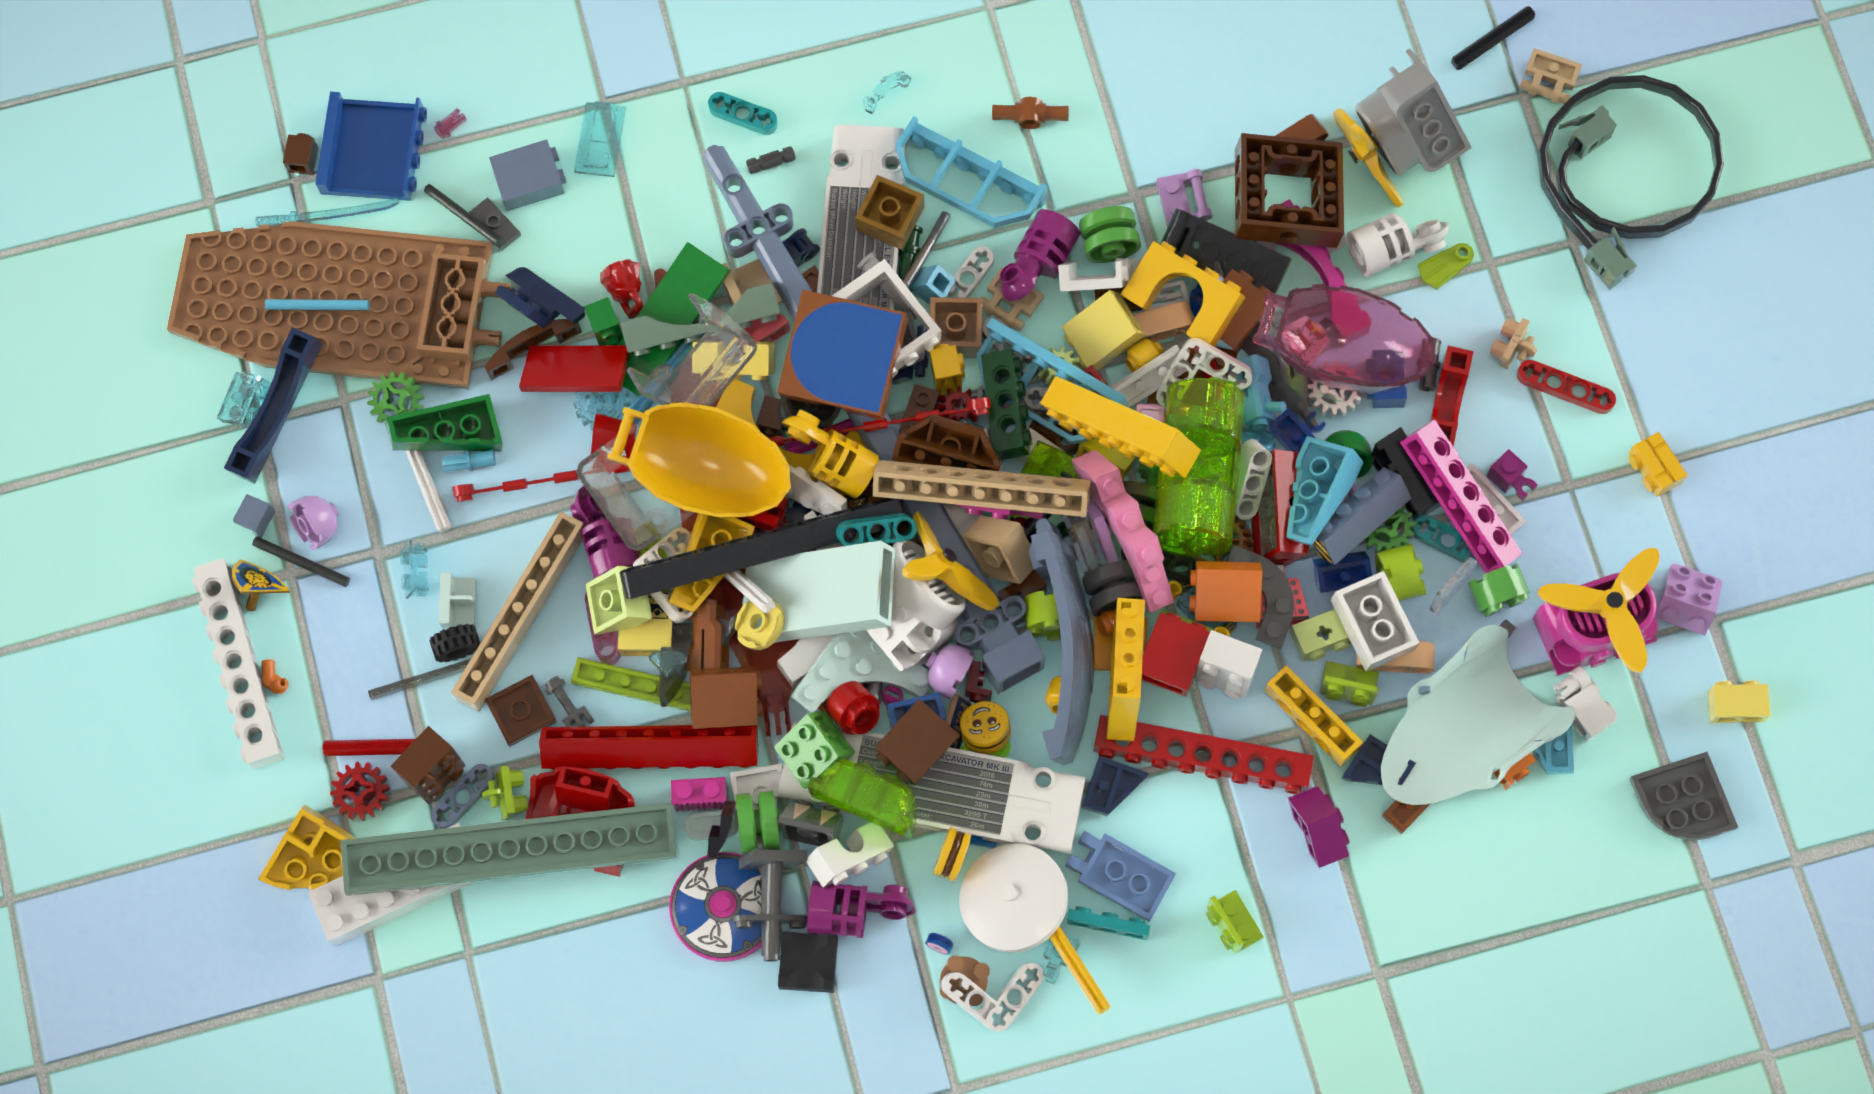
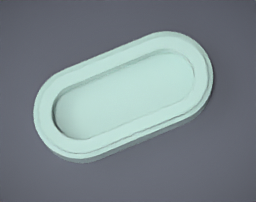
[684,810,739,841]

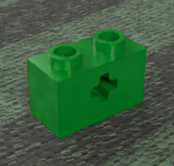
[584,297,623,345]

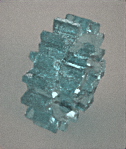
[573,385,631,431]

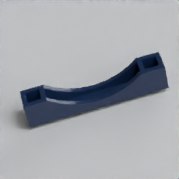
[224,327,323,484]

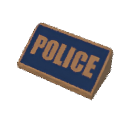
[945,693,972,749]

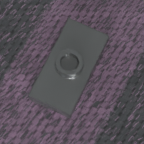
[469,197,521,251]

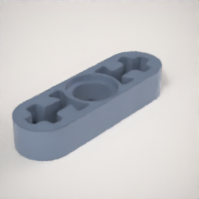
[431,764,495,829]

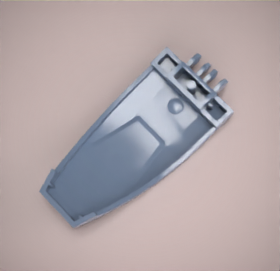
[1028,518,1094,766]

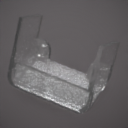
[627,292,757,407]
[577,422,694,550]

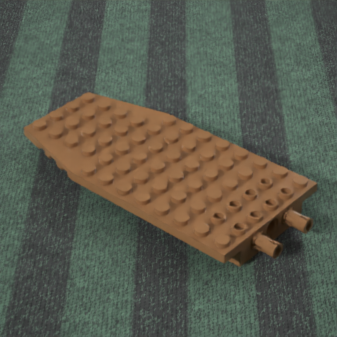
[167,221,510,389]

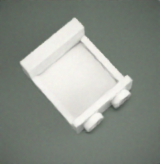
[1058,258,1133,292]

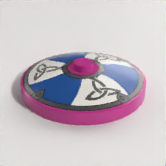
[669,852,762,962]

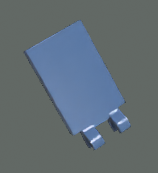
[1065,831,1176,922]

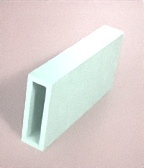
[742,541,896,642]

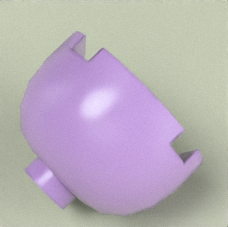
[288,496,338,549]
[926,644,975,700]

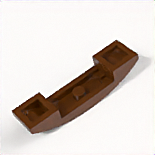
[485,319,582,381]

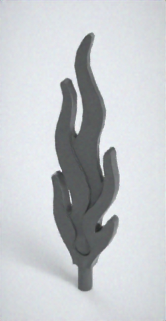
[1214,261,1319,431]

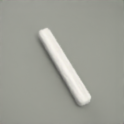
[406,451,451,533]
[724,570,775,613]

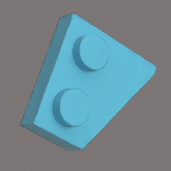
[1533,725,1574,775]

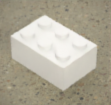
[1330,571,1419,672]
[1195,630,1262,699]

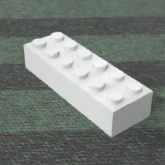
[308,823,476,947]

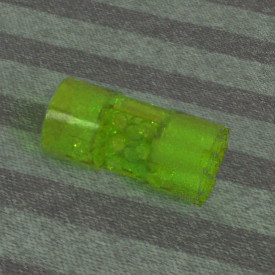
[1152,376,1246,557]

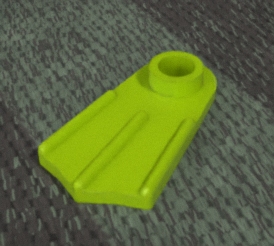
[1417,243,1474,290]

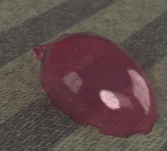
[1253,284,1437,394]

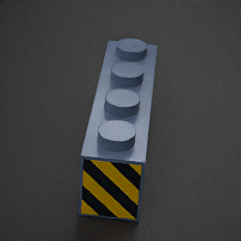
[1313,467,1412,565]

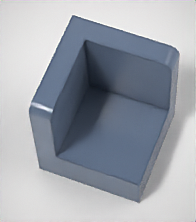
[233,494,276,538]

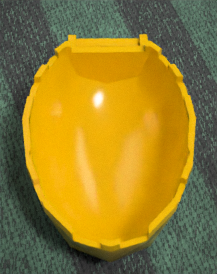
[607,402,791,518]

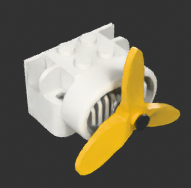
[866,511,999,672]

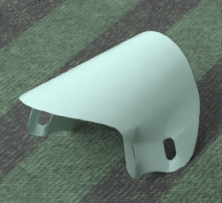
[1381,625,1575,805]

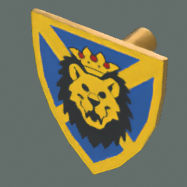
[231,559,290,611]

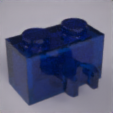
[1269,408,1326,452]
[1312,551,1372,593]

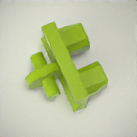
[482,766,528,820]

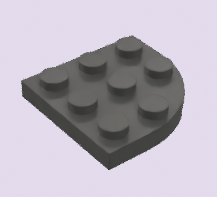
[1629,751,1738,841]

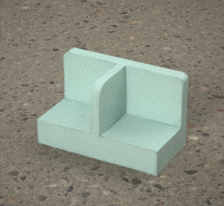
[438,572,476,630]

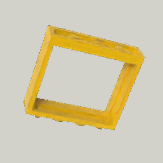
[1107,598,1145,741]

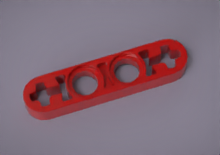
[1517,360,1616,414]

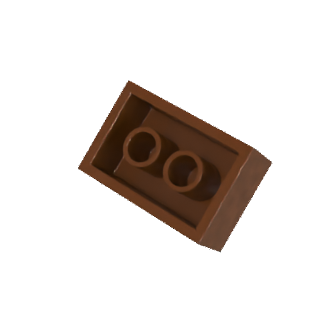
[391,726,466,805]

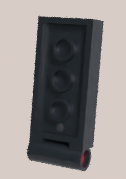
[1160,208,1292,300]

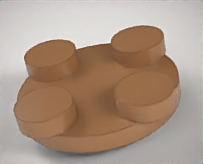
[939,955,990,1006]

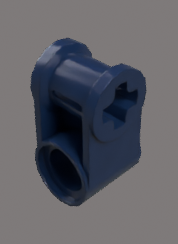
[783,228,820,267]

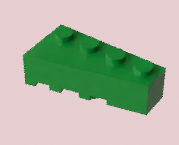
[386,394,503,451]

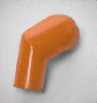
[261,659,289,694]

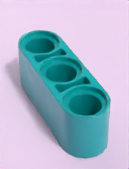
[836,513,917,546]

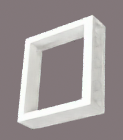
[832,259,941,378]

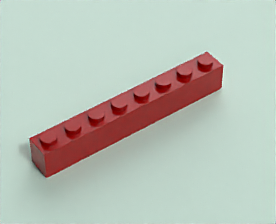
[539,725,759,770]

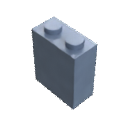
[489,139,567,212]

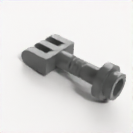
[544,676,595,727]

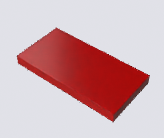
[519,345,630,392]

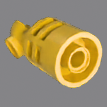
[782,410,879,499]

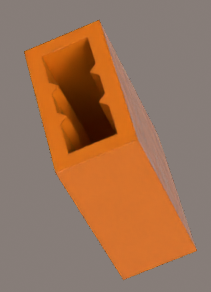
[1189,561,1262,622]

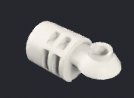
[1346,213,1450,277]

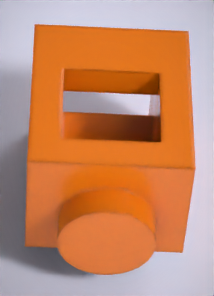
[1493,753,1535,791]

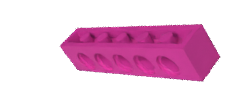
[1400,420,1522,573]

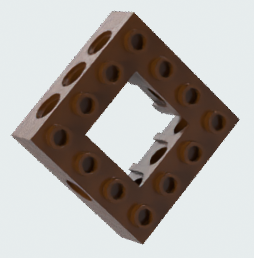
[1235,133,1344,248]

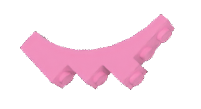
[1072,450,1174,613]

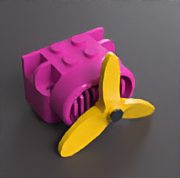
[1533,548,1660,676]

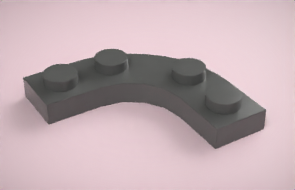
[1227,545,1294,649]

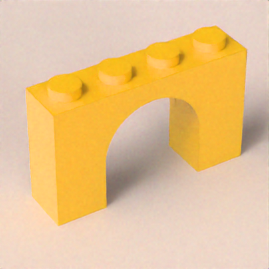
[1120,241,1245,347]

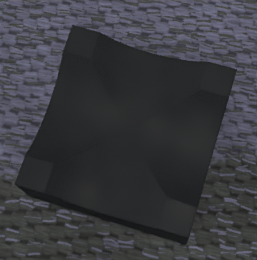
[778,931,838,993]

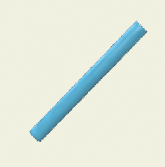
[265,299,370,310]

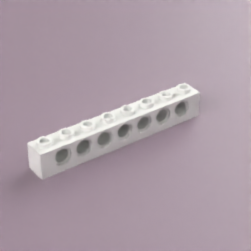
[192,558,285,769]

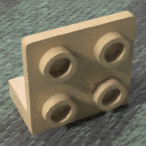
[722,259,783,306]

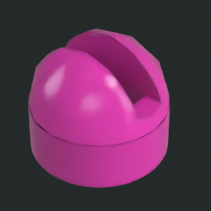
[882,685,903,705]

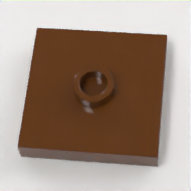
[485,674,557,747]

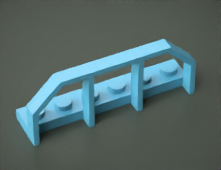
[896,116,1047,228]
[976,317,1129,445]

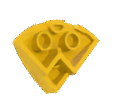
[258,804,355,890]

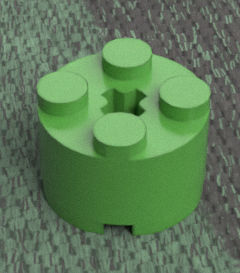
[1468,563,1530,617]

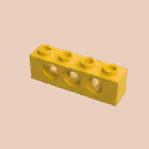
[1264,665,1363,767]

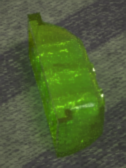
[807,759,918,839]

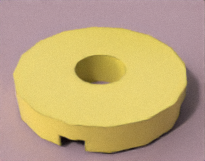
[735,599,784,650]

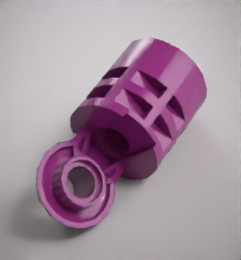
[1000,209,1081,301]
[570,486,640,579]
[807,881,916,938]

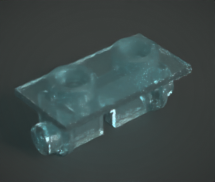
[400,540,429,599]

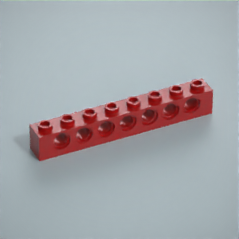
[1093,715,1314,795]

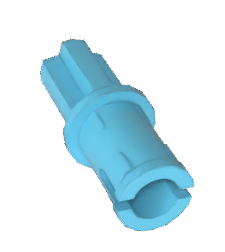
[442,449,496,472]

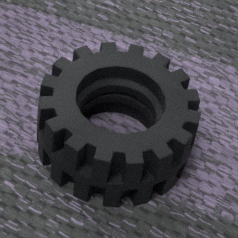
[429,624,480,663]

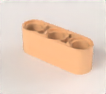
[1133,301,1194,345]
[1356,641,1435,674]

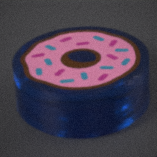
[925,933,954,955]

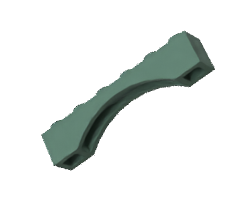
[620,283,781,356]

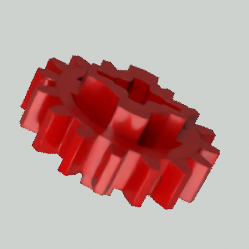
[330,761,391,821]

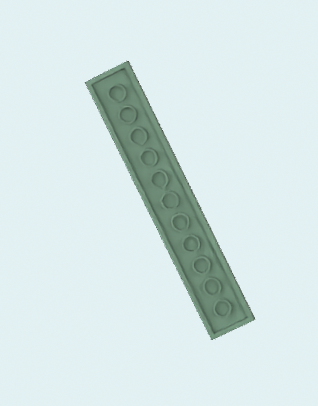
[341,803,677,896]

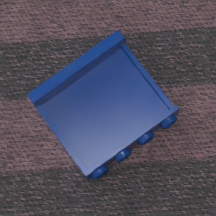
[315,91,427,201]

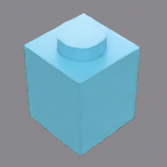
[910,264,956,304]

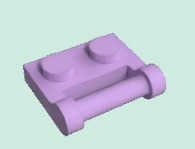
[1156,169,1212,227]

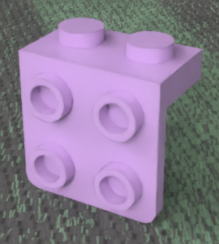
[1655,564,1722,636]

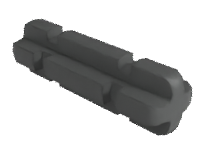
[746,146,796,174]

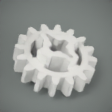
[1308,361,1363,418]

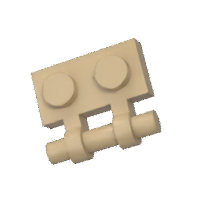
[1519,48,1582,104]
[980,267,1044,331]

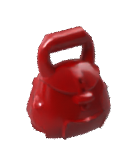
[600,259,644,319]

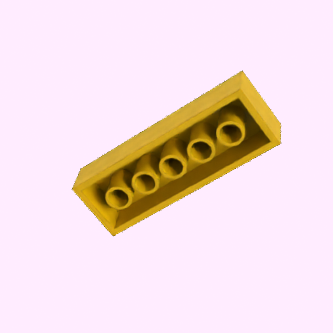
[1040,376,1201,478]

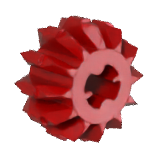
[937,385,978,425]

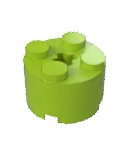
[1375,544,1426,602]
[1024,590,1061,641]

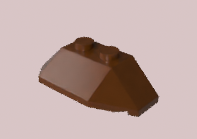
[892,414,1001,471]

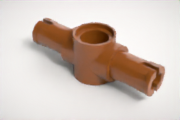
[992,96,1069,129]

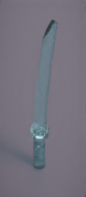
[255,198,399,227]

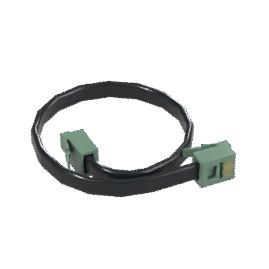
[1537,75,1724,290]

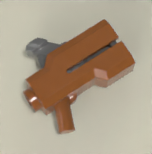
[679,599,738,672]

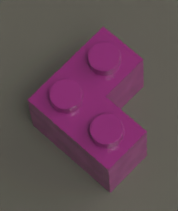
[1288,786,1350,868]

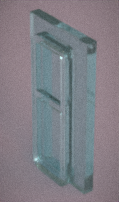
[574,101,626,177]

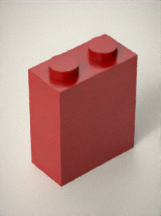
[1141,613,1210,697]

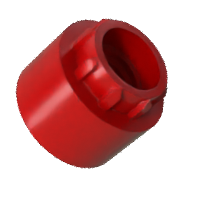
[826,681,880,735]

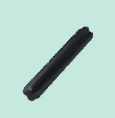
[1451,6,1536,70]

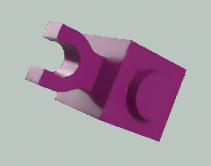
[1486,449,1538,501]

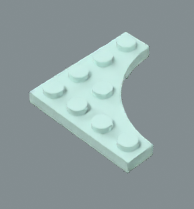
[791,630,931,713]

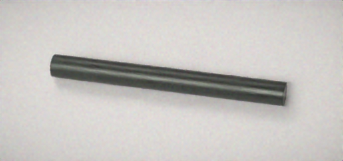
[424,184,503,246]
[252,536,350,587]

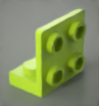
[1319,661,1379,707]
[1206,890,1264,954]

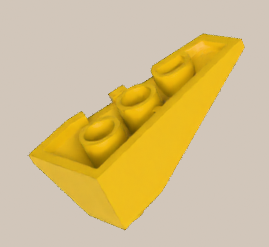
[668,513,755,613]

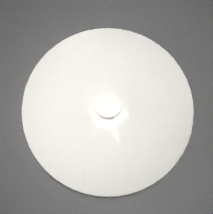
[959,843,1068,953]

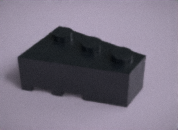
[1372,427,1441,521]

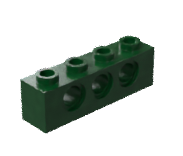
[981,348,1032,461]

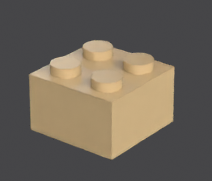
[962,515,1033,584]

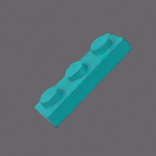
[1067,906,1151,941]

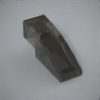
[659,623,694,707]

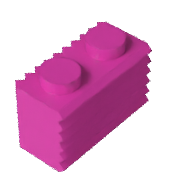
[671,777,728,813]

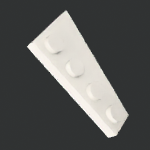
[783,455,847,515]

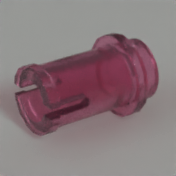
[433,108,467,139]

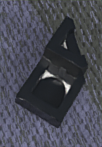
[707,800,736,857]

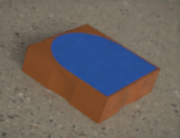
[777,289,909,421]

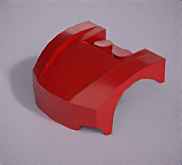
[525,766,635,877]

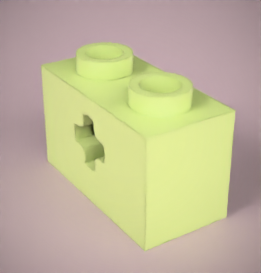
[1290,609,1351,661]

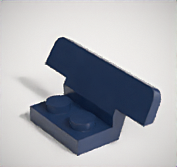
[495,267,586,329]

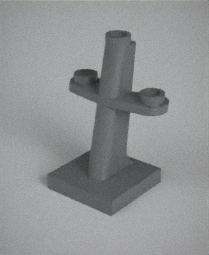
[733,850,808,962]

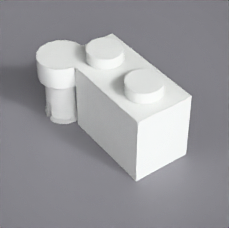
[1553,666,1617,743]

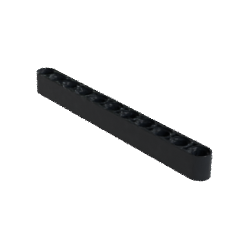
[619,498,908,599]

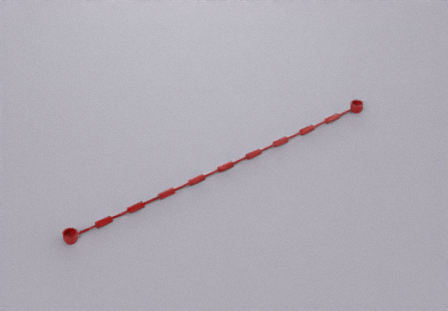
[452,397,991,502]

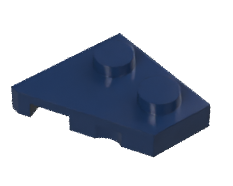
[1081,755,1148,817]

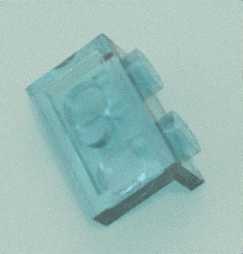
[217,371,271,429]

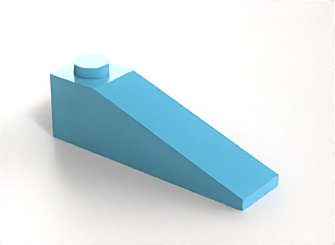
[1286,436,1364,546]

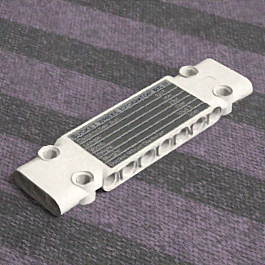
[817,124,906,310]
[778,721,1086,854]

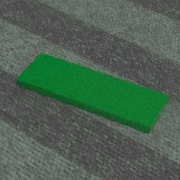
[618,241,730,396]

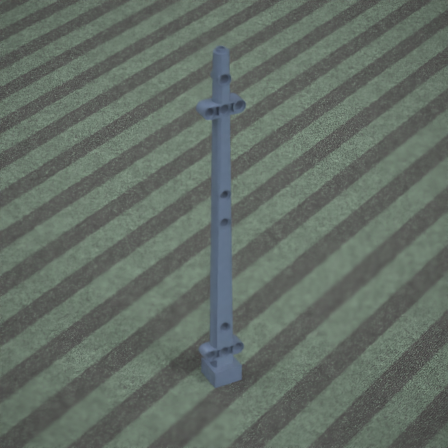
[702,144,1046,695]

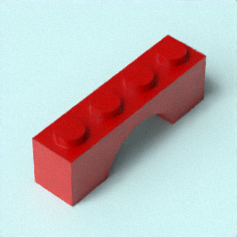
[1430,345,1474,447]

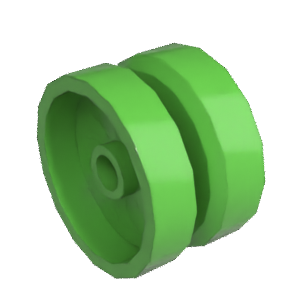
[1078,206,1141,263]
[735,790,781,855]

